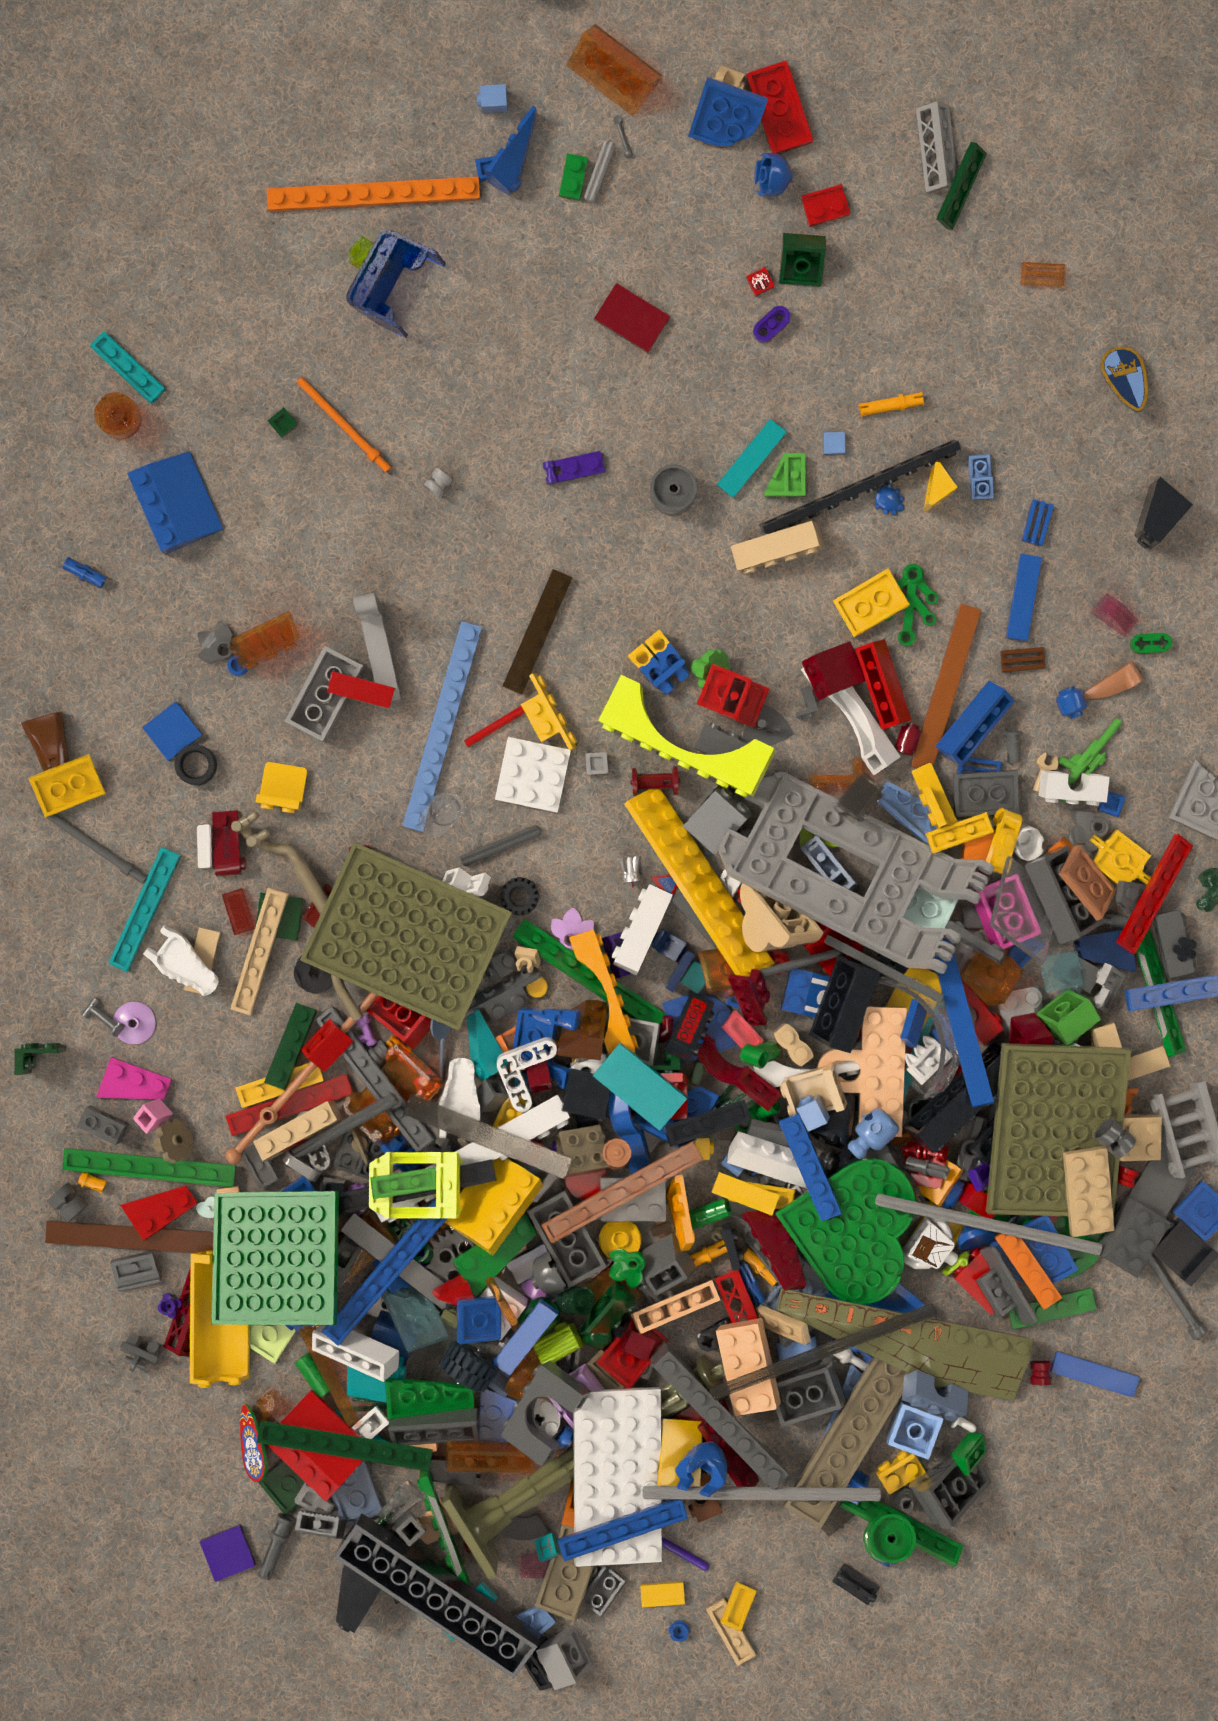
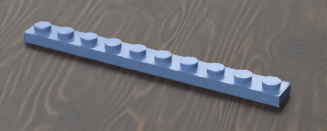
[403,621,482,832]

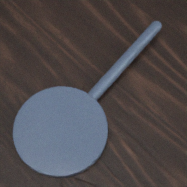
[430,1019,451,1079]

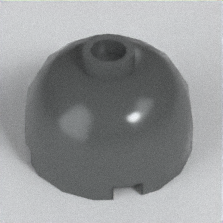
[530,1251,570,1295]

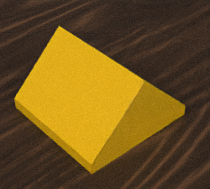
[923,462,958,512]

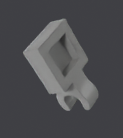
[294,1482,335,1513]

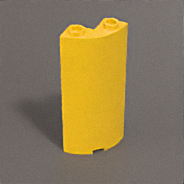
[190,1250,250,1388]

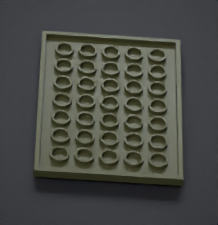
[300,842,512,1031]
[986,1043,1131,1218]

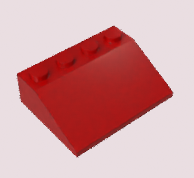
[267,1390,363,1502]

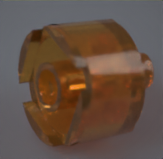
[94,392,142,440]

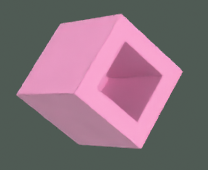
[133,1098,173,1134]

